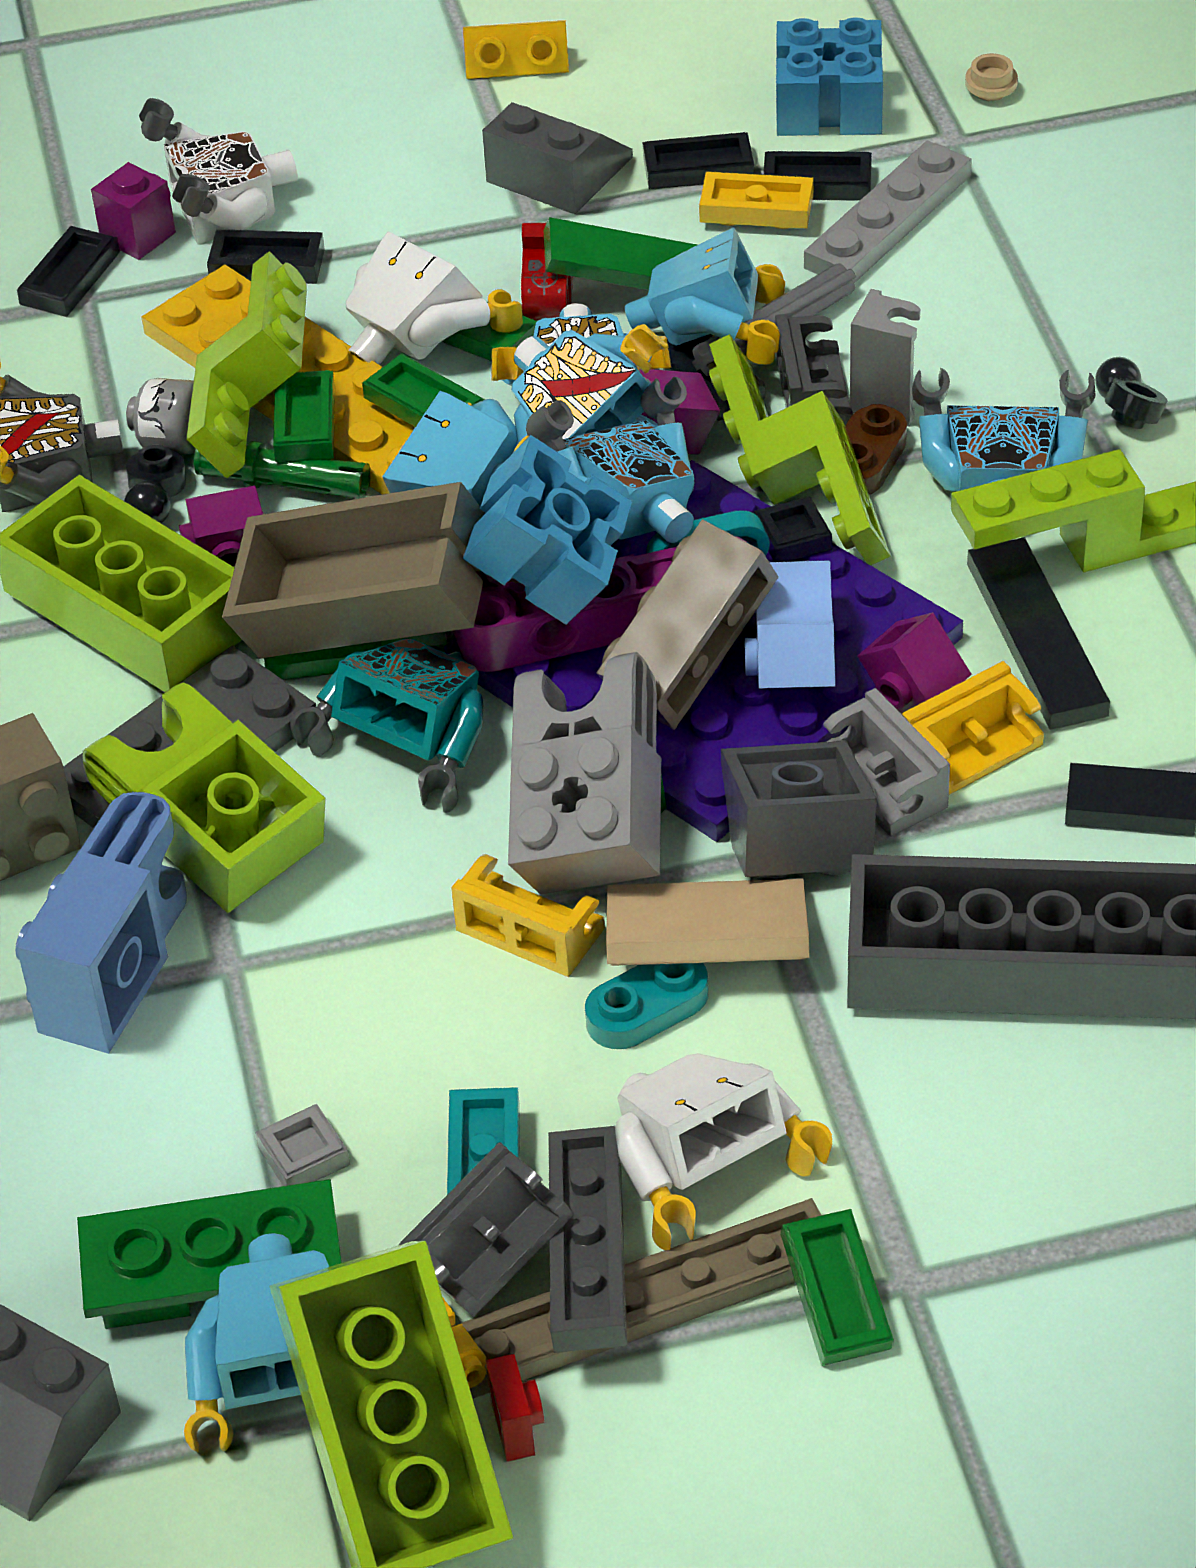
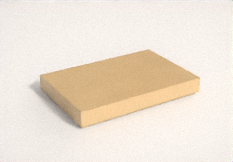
[606,878,809,966]

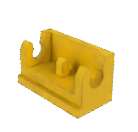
[902,661,1044,795]
[451,854,605,977]

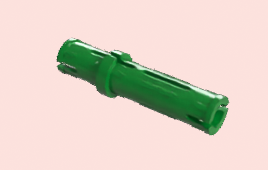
[194,441,371,499]

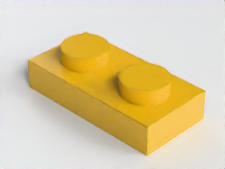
[699,172,813,229]

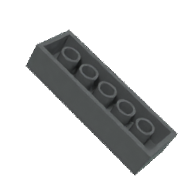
[847,854,1196,1020]

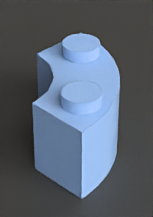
[745,561,835,688]

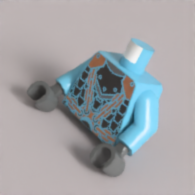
[912,368,1096,492]
[526,377,694,543]

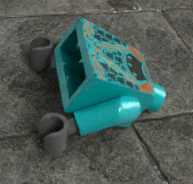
[291,639,483,813]

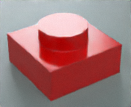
[486,1354,544,1462]

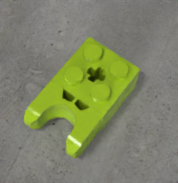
[82,682,326,913]

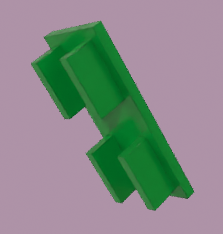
[77,1179,342,1329]

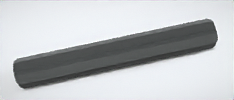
[692,263,856,376]

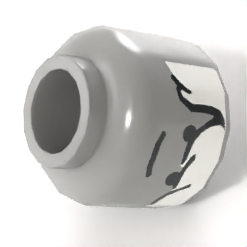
[126,378,196,455]

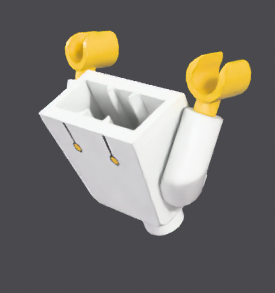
[346,231,523,365]
[615,1053,832,1251]

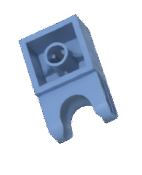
[15,792,187,1054]

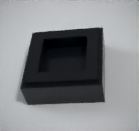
[754,496,832,562]

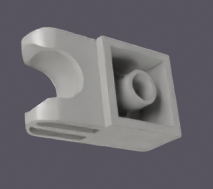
[508,652,661,895]

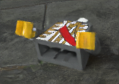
[0,362,124,512]

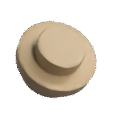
[965,53,1018,101]

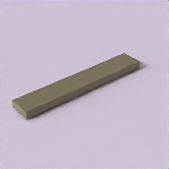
[451,1198,821,1399]

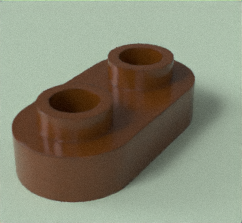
[845,404,907,495]

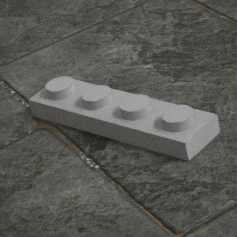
[804,140,972,283]

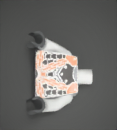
[139,98,298,244]

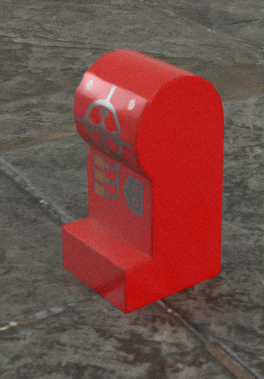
[521,223,573,321]

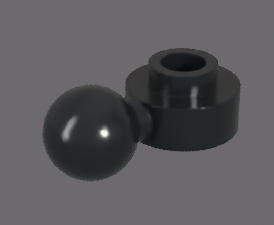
[1095,357,1168,429]
[124,445,186,524]

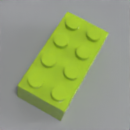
[0,475,242,692]
[269,1241,513,1568]

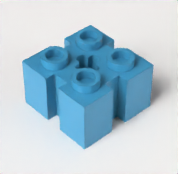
[776,17,883,136]
[463,435,632,625]

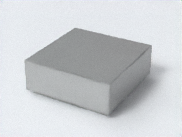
[255,1103,350,1186]

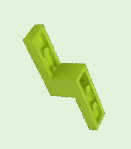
[186,251,307,478]
[709,334,891,565]
[951,449,1196,573]

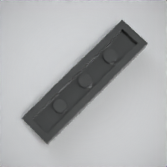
[548,1126,627,1353]

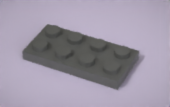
[63,645,316,829]

